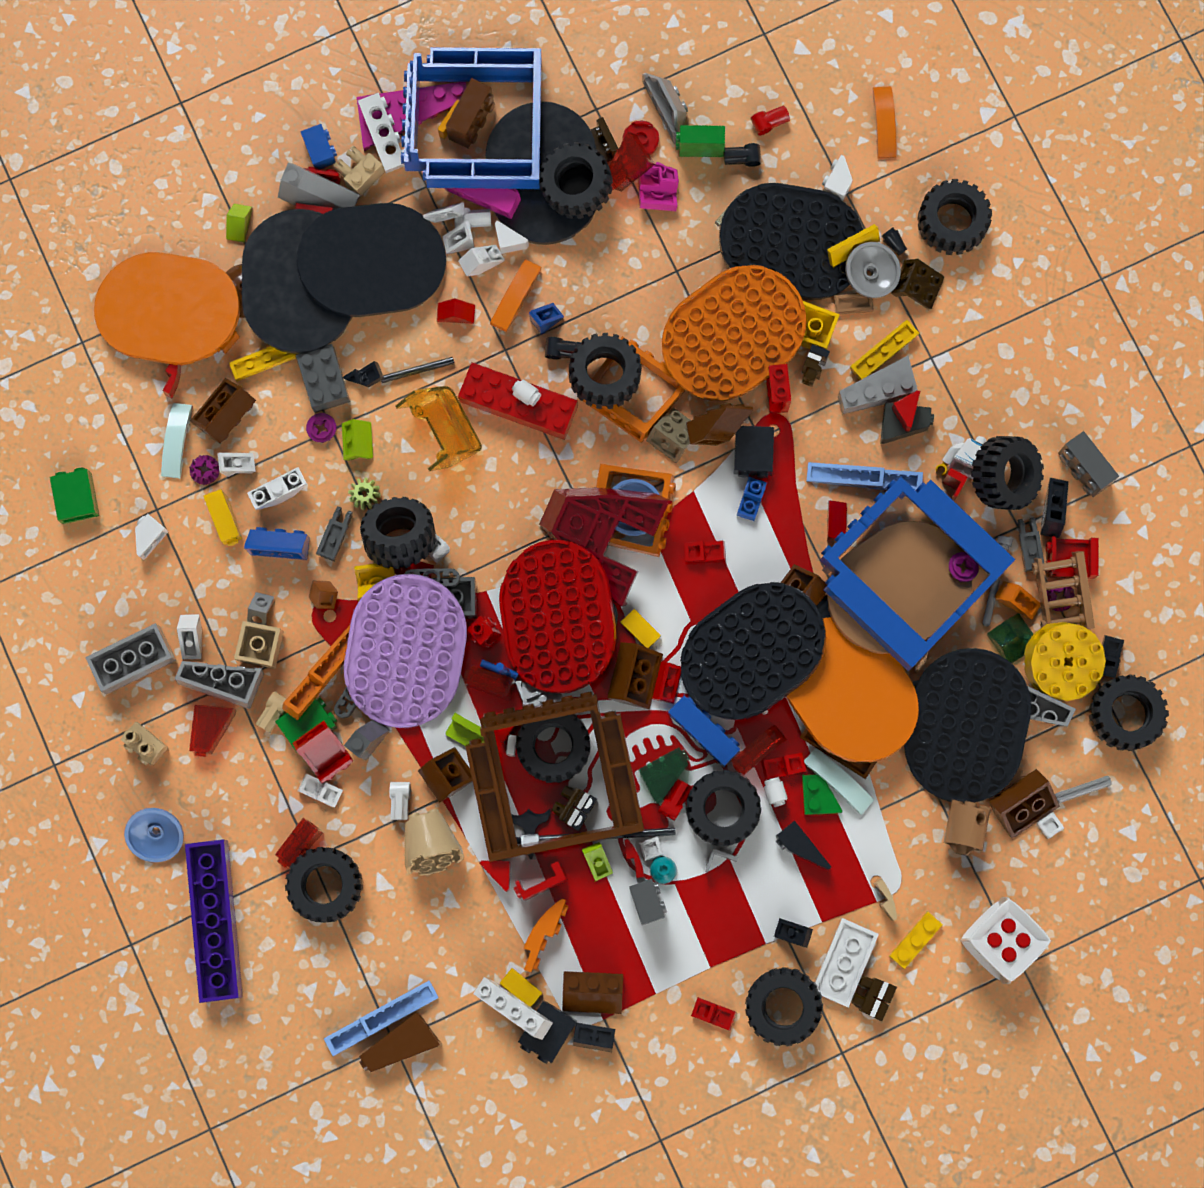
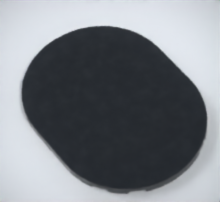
[485,102,597,245]
[719,183,863,300]
[296,203,446,317]
[242,209,352,354]
[680,582,826,720]
[904,648,1031,804]

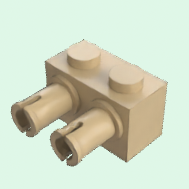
[333,146,385,198]
[120,722,168,766]

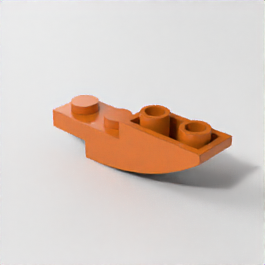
[524,899,568,973]

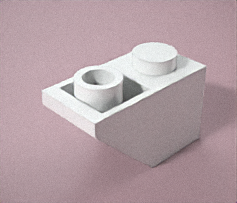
[822,155,853,201]
[458,245,505,276]

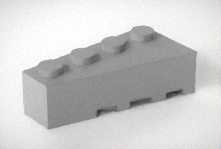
[175,661,264,709]
[1027,686,1076,727]

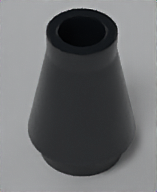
[881,227,908,256]

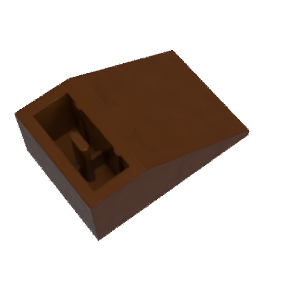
[686,403,753,446]

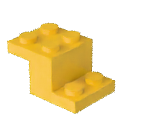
[354,563,395,602]

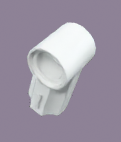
[454,208,491,229]
[389,782,411,820]

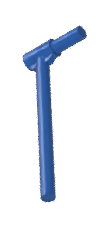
[480,660,518,682]

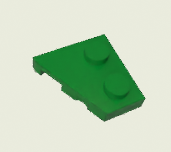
[802,775,842,815]

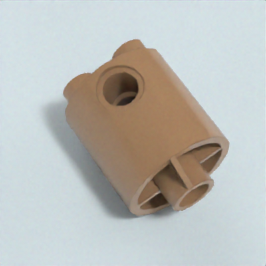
[943,800,991,856]

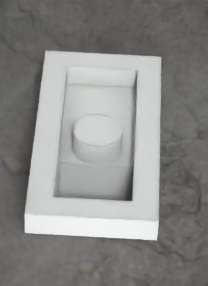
[217,453,256,477]
[429,534,450,563]

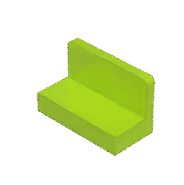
[342,419,373,461]
[445,713,484,746]

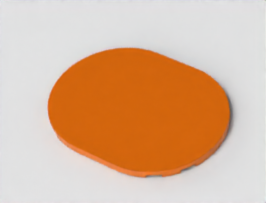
[94,252,240,365]
[662,265,806,401]
[786,617,919,762]

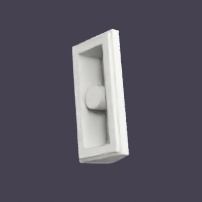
[423,202,464,223]

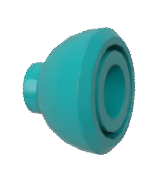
[650,856,677,884]

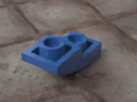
[736,477,767,521]

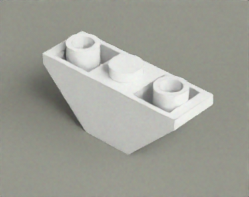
[247,467,307,510]

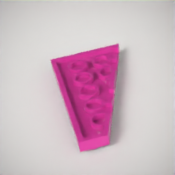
[356,82,467,151]

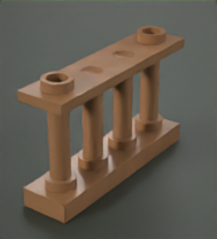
[1032,551,1095,629]

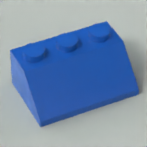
[244,527,310,560]

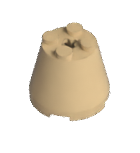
[404,809,464,876]

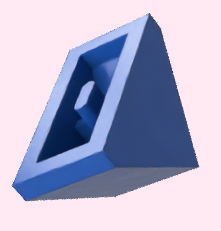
[529,303,564,335]

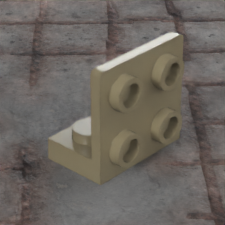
[646,408,691,463]

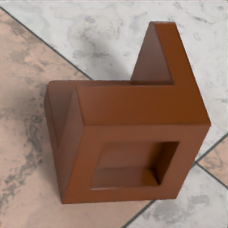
[309,580,338,609]

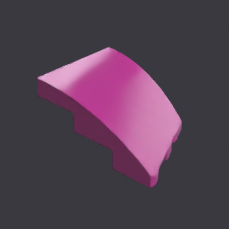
[639,156,679,211]

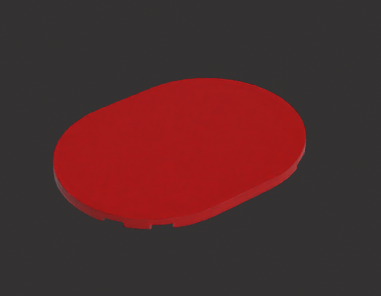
[499,540,616,694]

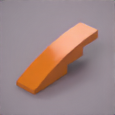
[490,259,542,332]

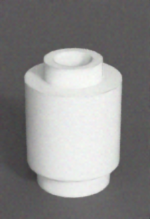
[512,379,541,406]
[764,777,788,807]

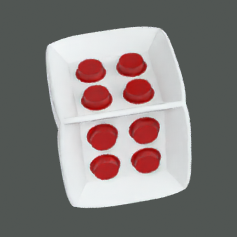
[960,897,1051,984]

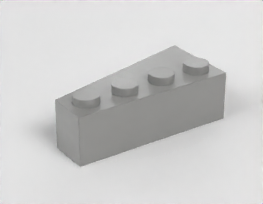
[838,356,918,415]

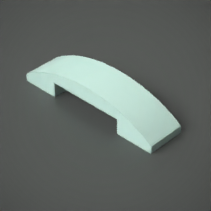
[161,403,193,479]
[804,748,874,815]

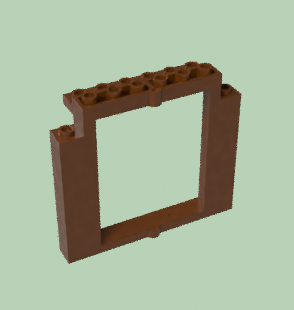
[465,692,644,862]

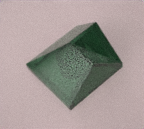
[987,613,1033,663]

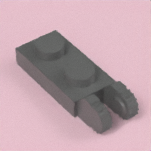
[316,506,353,562]
[1018,517,1044,572]

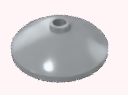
[846,242,901,298]

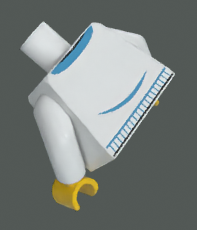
[935,436,987,479]

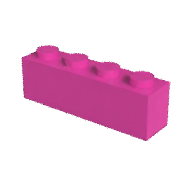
[444,188,521,219]

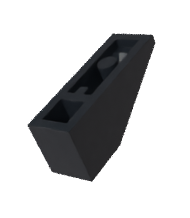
[1040,478,1069,538]
[775,821,831,870]

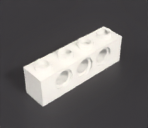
[358,93,404,173]
[473,977,553,1040]

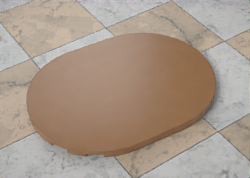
[827,521,972,654]

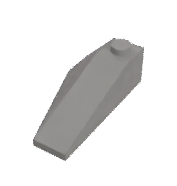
[277,163,360,210]

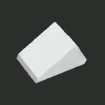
[495,221,529,254]
[442,222,475,254]

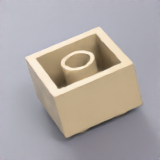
[234,621,284,669]

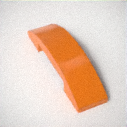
[873,86,896,158]

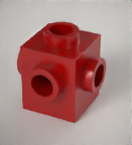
[467,616,502,648]

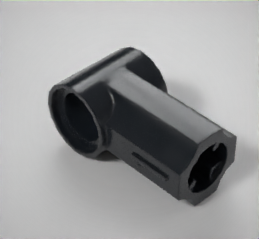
[724,143,761,167]
[545,337,582,360]

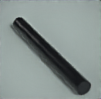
[381,356,455,383]

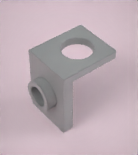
[247,592,274,625]
[705,848,738,872]

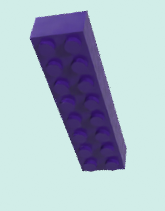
[185,839,243,1003]

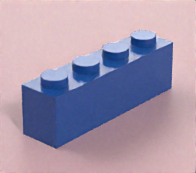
[668,695,740,768]

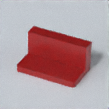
[942,468,968,501]

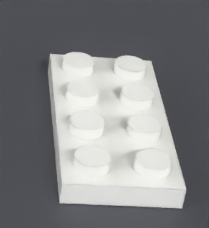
[815,918,879,1008]

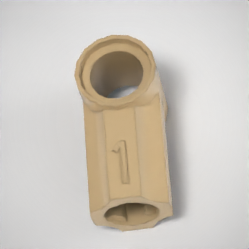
[256,692,286,733]

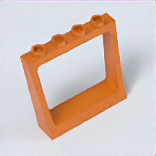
[583,336,685,443]
[596,464,676,557]

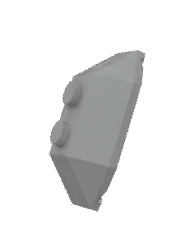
[642,73,688,144]

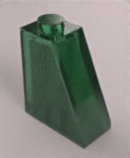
[638,747,690,805]

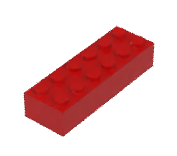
[458,362,578,440]

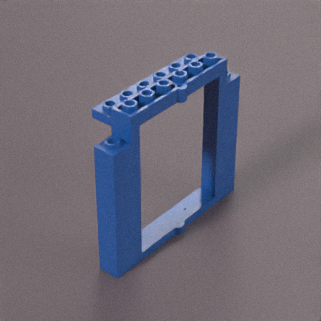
[401,47,542,189]
[820,477,1016,671]

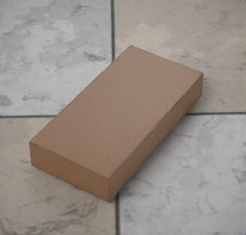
[834,293,874,315]

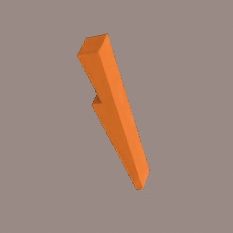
[282,626,350,720]

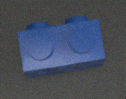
[300,124,337,170]

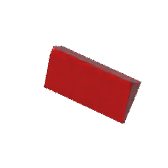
[827,500,847,540]
[652,662,681,704]

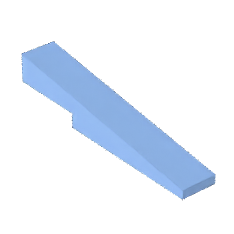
[806,462,923,491]
[324,980,439,1056]

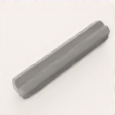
[1055,776,1112,803]

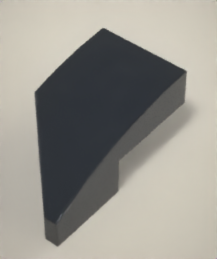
[343,361,384,387]

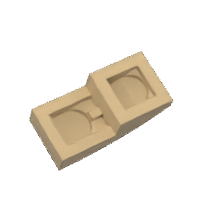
[873,879,897,921]

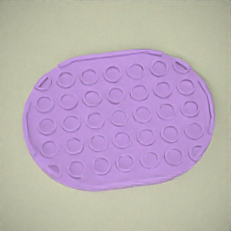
[344,574,467,728]

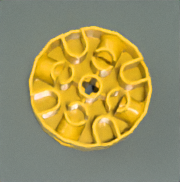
[1024,622,1106,701]

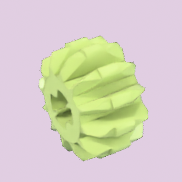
[348,477,381,510]

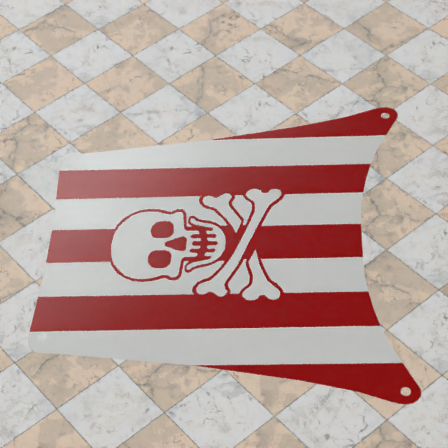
[311,413,902,1026]

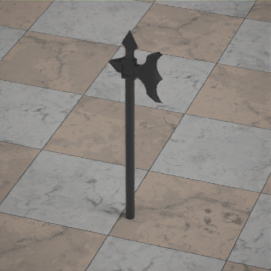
[512,807,676,860]

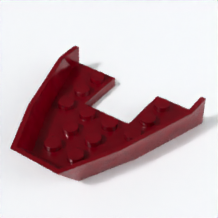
[539,487,672,607]

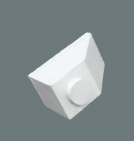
[135,514,169,560]
[177,614,202,659]

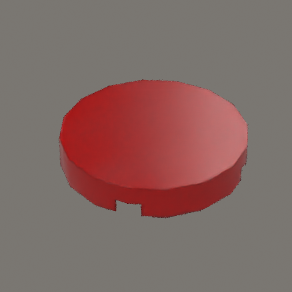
[623,120,659,157]

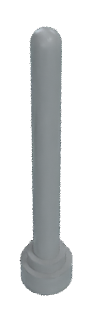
[983,536,1013,627]

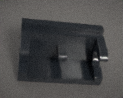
[573,1022,616,1053]

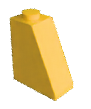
[203,489,243,546]

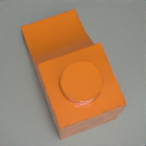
[994,581,1040,620]

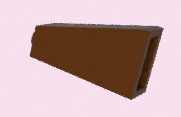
[359,1012,442,1072]

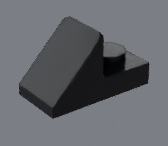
[774,918,813,948]

